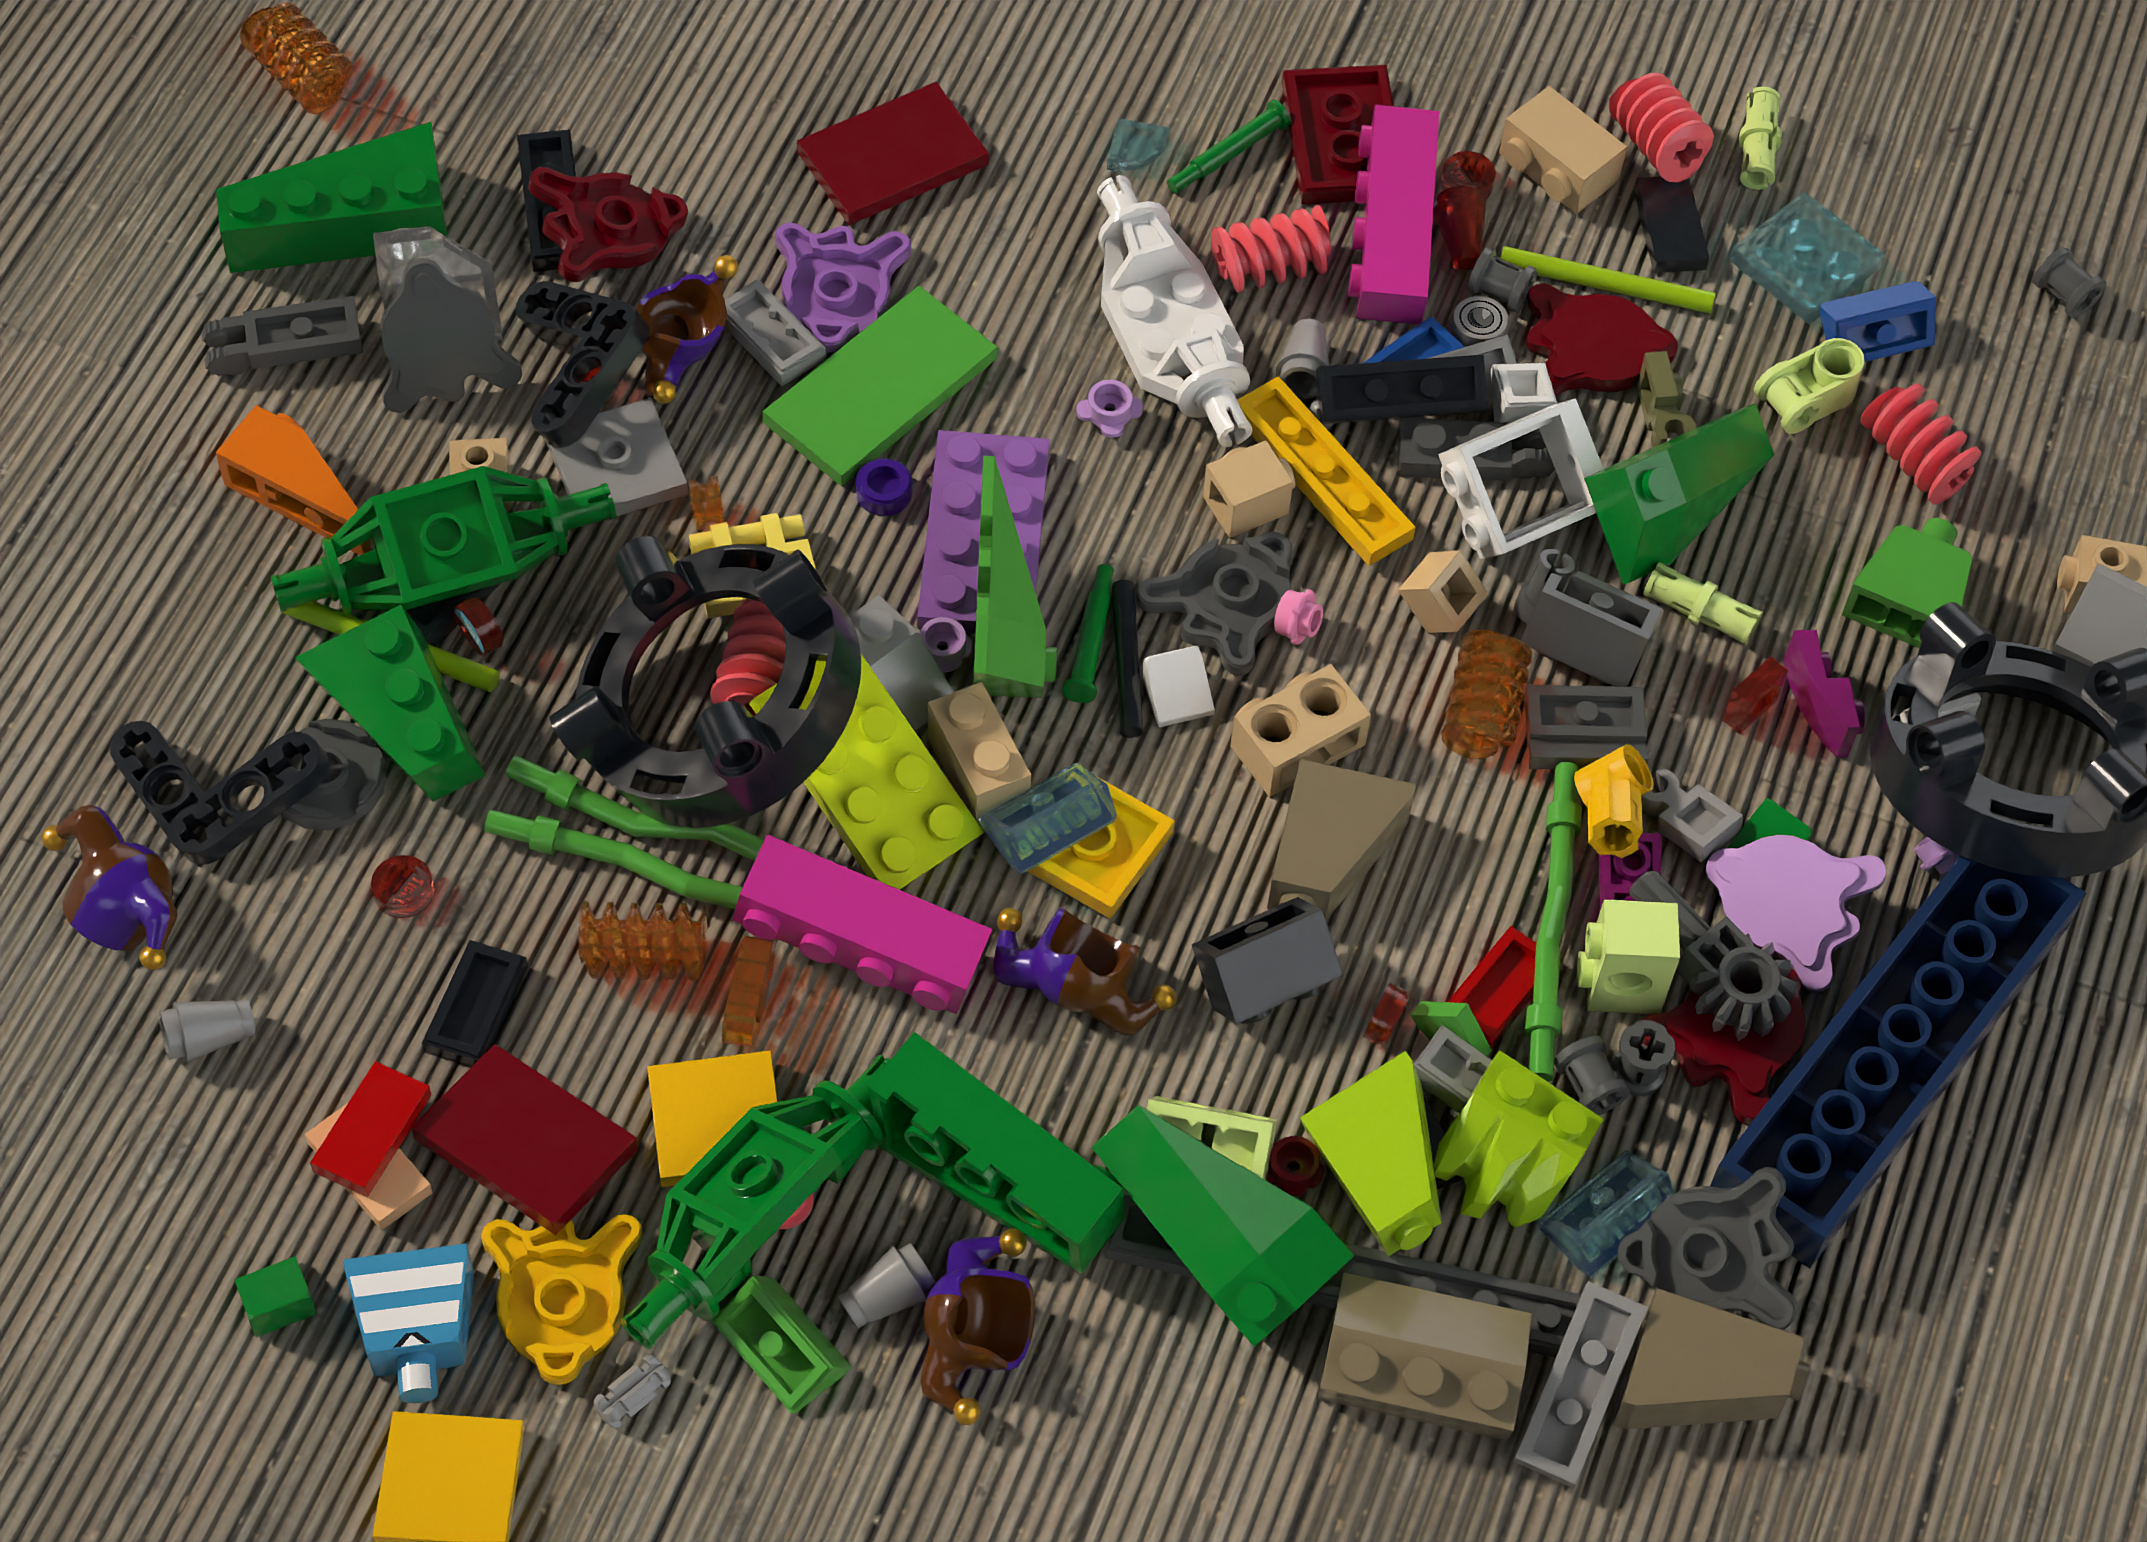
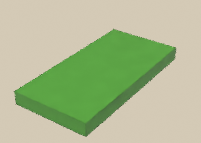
[762,286,998,487]

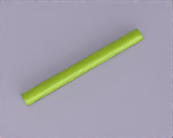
[1501,246,1716,314]
[282,601,500,693]

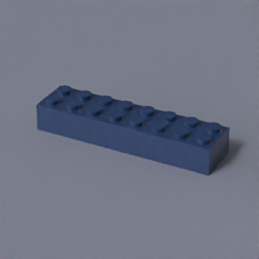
[1710,855,2087,1269]

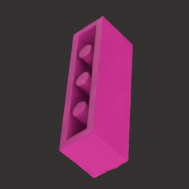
[1348,105,1440,325]
[732,834,992,1014]

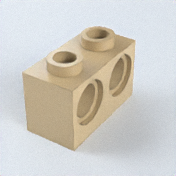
[1230,664,1371,798]

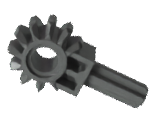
[1629,871,1797,1041]

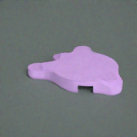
[1706,835,1886,993]

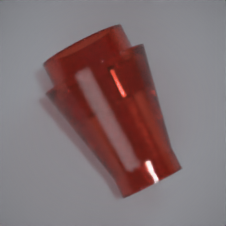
[1433,185,1486,270]

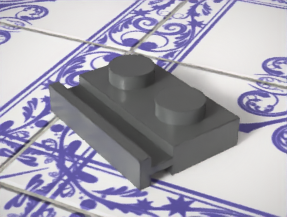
[1524,685,1649,770]

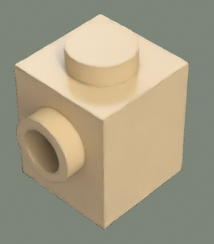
[1203,440,1295,538]
[2057,535,2147,614]

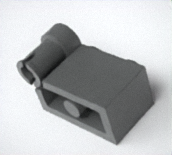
[1514,549,1663,687]

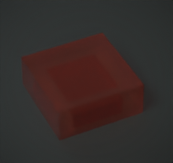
[1723,657,1788,734]

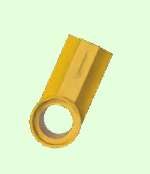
[1574,744,1654,858]

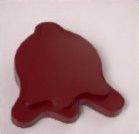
[528,167,688,282]
[1526,283,1678,397]
[1642,969,1806,1125]

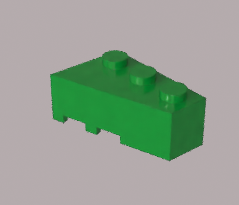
[295,605,486,802]

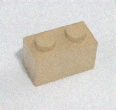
[1499,86,1627,214]
[928,682,1031,829]

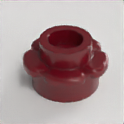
[1266,1136,1324,1196]

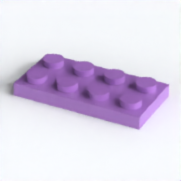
[917,430,1050,634]

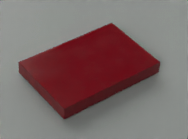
[1282,65,1394,204]
[797,82,989,226]
[411,1044,639,1235]

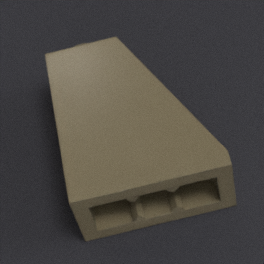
[1267,759,1416,920]
[1613,1288,1810,1429]

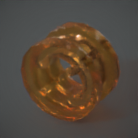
[688,476,725,530]

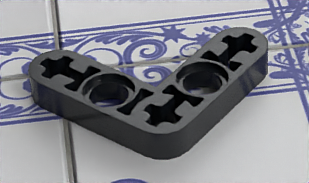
[516,281,649,448]
[110,721,329,865]

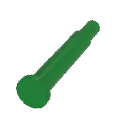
[1167,100,1291,194]
[1062,564,1114,703]

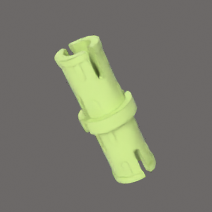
[1739,87,1782,190]
[1643,562,1763,645]

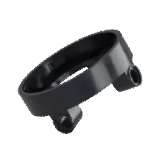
[549,536,861,828]
[1870,602,2147,878]

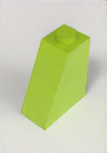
[1300,1051,1442,1257]

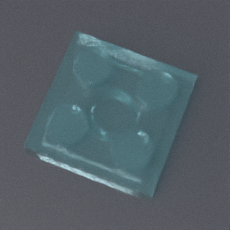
[1729,191,1885,325]

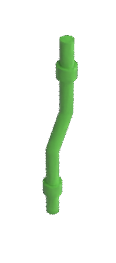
[506,755,764,861]
[1525,762,1582,1082]
[484,809,743,910]

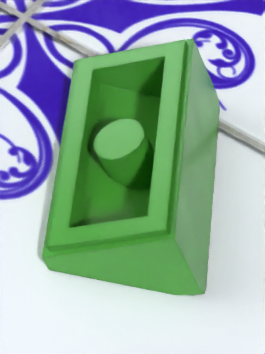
[711,1276,851,1414]

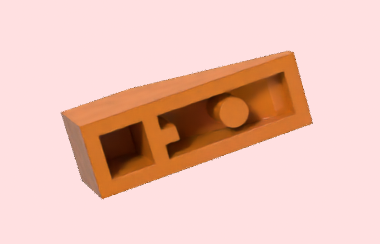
[215,405,371,555]

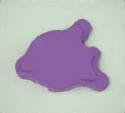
[775,222,911,353]

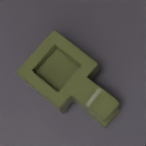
[1637,351,1697,447]

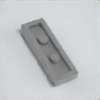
[1513,1281,1648,1488]

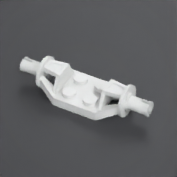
[1097,175,1252,447]

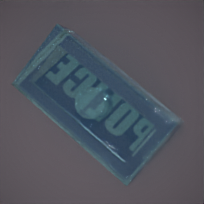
[979,763,1117,874]
[1537,1150,1675,1277]

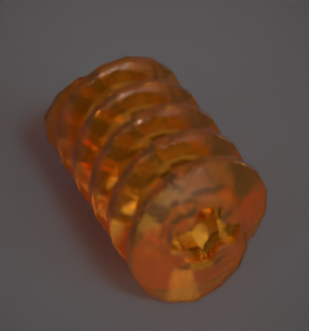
[240,3,352,115]
[1441,629,1532,759]
[579,901,707,981]

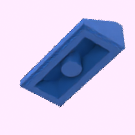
[1820,281,1936,362]

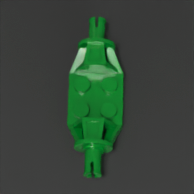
[270,466,617,616]
[621,1055,891,1349]

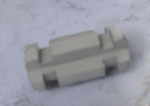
[594,1355,671,1428]

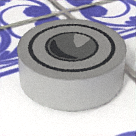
[1451,296,1508,347]

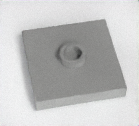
[546,398,688,527]

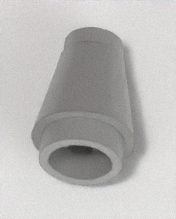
[1276,319,1329,400]
[159,999,255,1062]
[838,1243,936,1329]

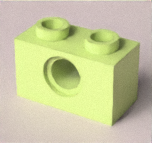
[1576,900,1680,1014]

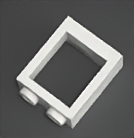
[1438,398,1604,559]

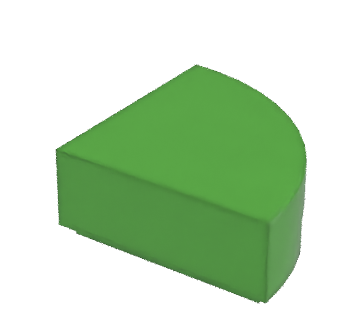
[1410,1001,1492,1056]

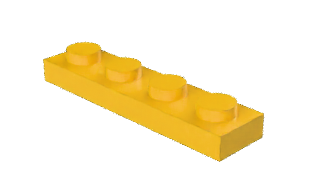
[1237,376,1416,566]

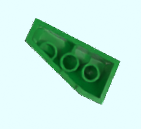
[1584,403,1774,584]
[1091,1105,1355,1347]

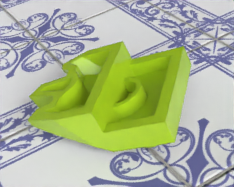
[1434,1050,1604,1228]

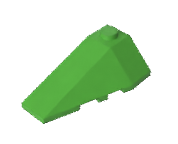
[973,456,1057,698]

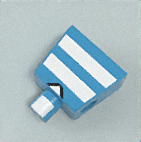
[344,1243,474,1403]

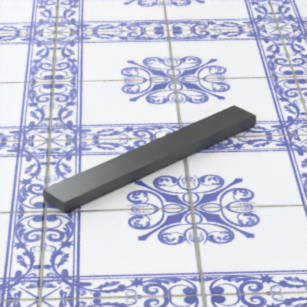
[1106,1194,1582,1358]

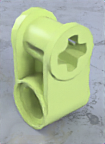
[1754,338,1864,434]

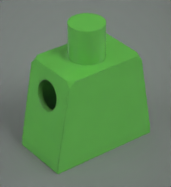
[1842,518,1972,648]

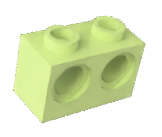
[1147,1096,1278,1180]

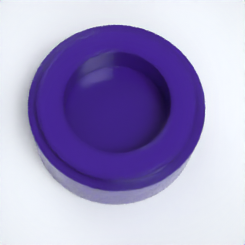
[856,459,912,516]

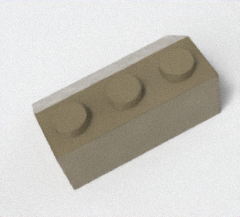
[1317,1272,1532,1441]

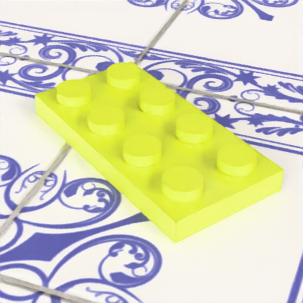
[749,654,984,890]

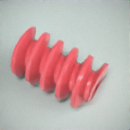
[1608,73,1714,183]
[1211,205,1331,293]
[1860,383,1982,505]
[710,599,786,717]

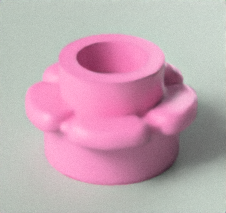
[1274,589,1323,645]

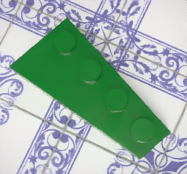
[216,122,449,273]
[868,1032,1125,1274]

